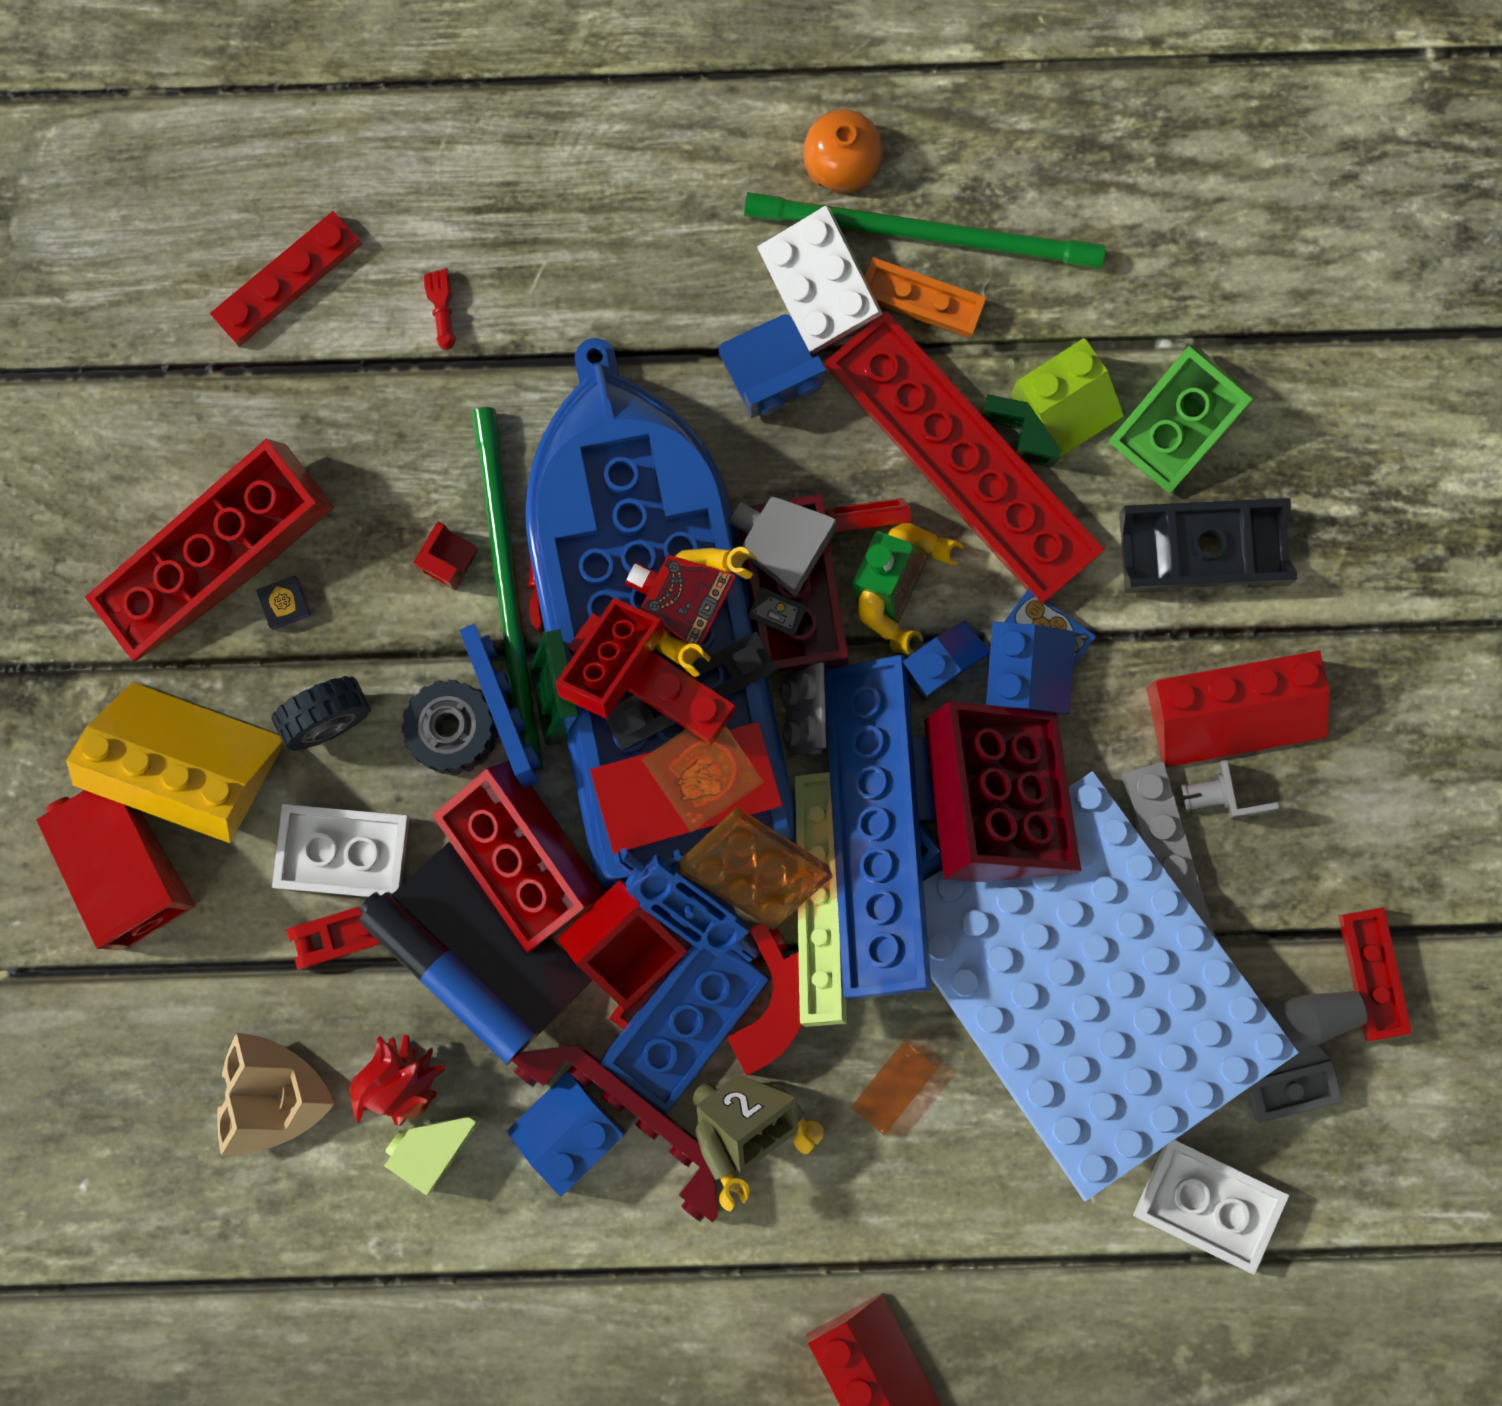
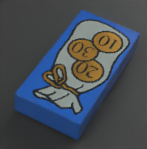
[1004,589,1096,668]

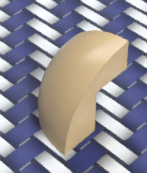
[217,1033,334,1156]

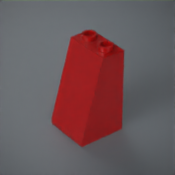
[36,790,196,950]

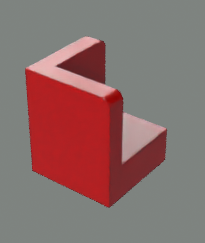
[413,521,478,590]

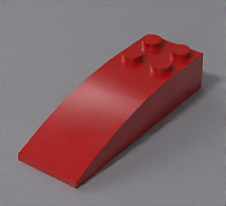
[85,438,335,661]

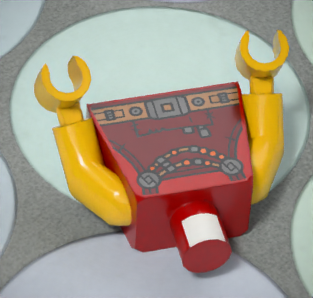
[625,547,758,677]

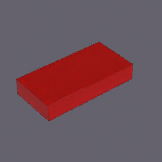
[825,498,912,532]

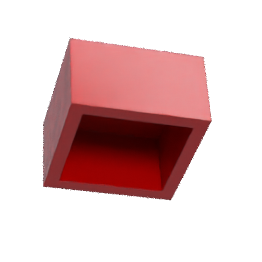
[557,880,688,1011]

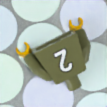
[693,1075,824,1211]

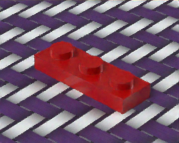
[1338,907,1412,1041]

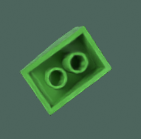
[1108,345,1258,494]

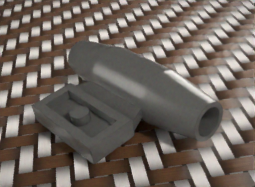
[1248,991,1367,1123]

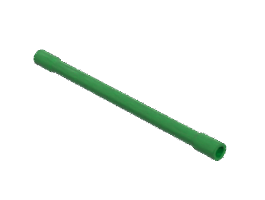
[744,192,1106,269]
[471,407,543,771]

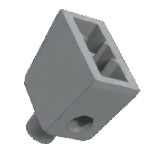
[729,497,836,597]

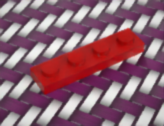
[210,211,362,347]
[567,613,736,745]

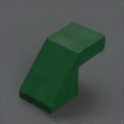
[981,394,1061,468]

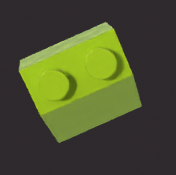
[1010,338,1124,458]

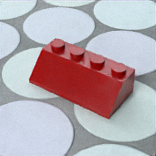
[1146,650,1330,768]
[432,761,606,953]
[806,1293,941,1406]

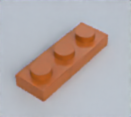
[865,257,986,339]

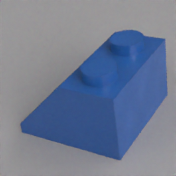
[986,622,1076,714]
[507,1071,627,1197]

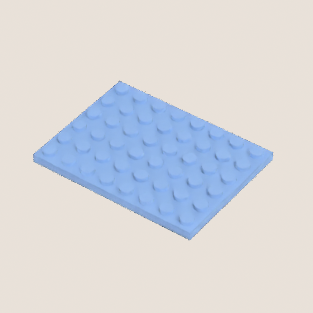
[924,771,1299,1202]

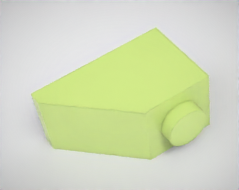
[384,1115,482,1196]

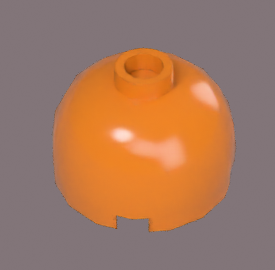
[803,109,883,194]

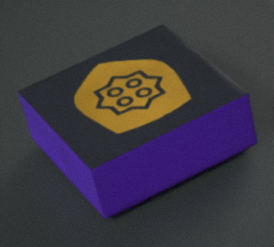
[256,576,311,630]

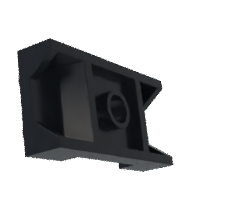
[1119,498,1297,593]

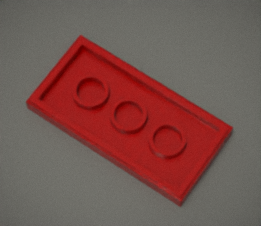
[590,722,782,854]

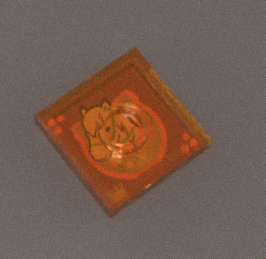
[641,726,764,833]

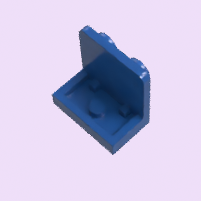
[719,314,826,419]

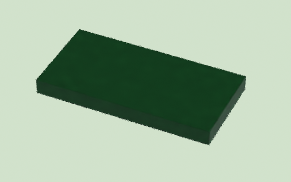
[530,629,578,746]

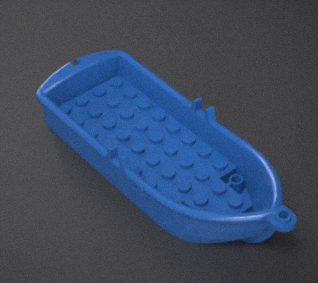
[525,338,796,889]

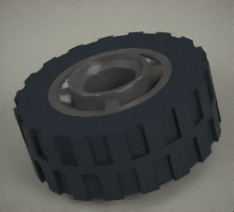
[271,676,371,751]
[401,679,498,775]

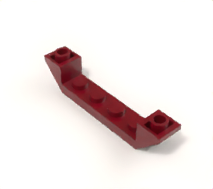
[512,1044,719,1223]

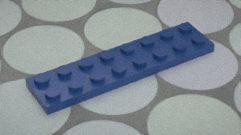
[824,655,932,1001]

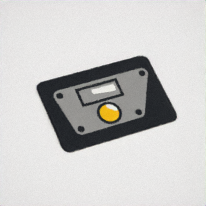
[748,587,806,636]

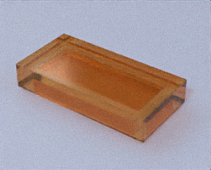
[850,1041,937,1135]

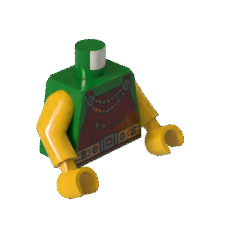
[853,523,964,655]

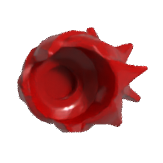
[350,1034,446,1126]

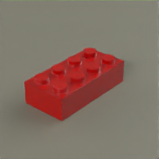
[555,598,664,719]

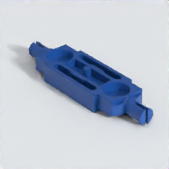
[613,848,759,962]

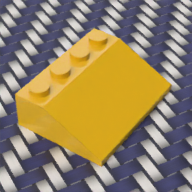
[66,682,284,843]

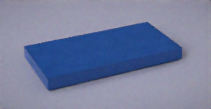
[599,943,771,1115]

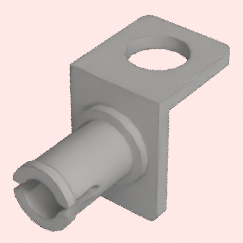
[1181,760,1281,819]

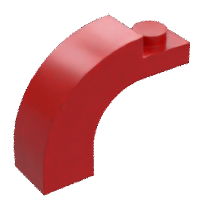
[727,921,802,1076]

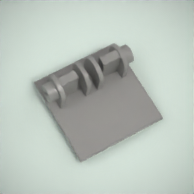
[781,663,827,757]

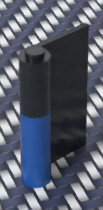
[359,842,593,1065]

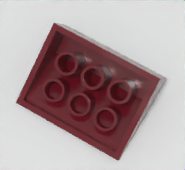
[924,701,1082,882]

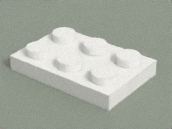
[757,206,883,354]
[272,804,410,897]
[1133,1140,1289,1275]

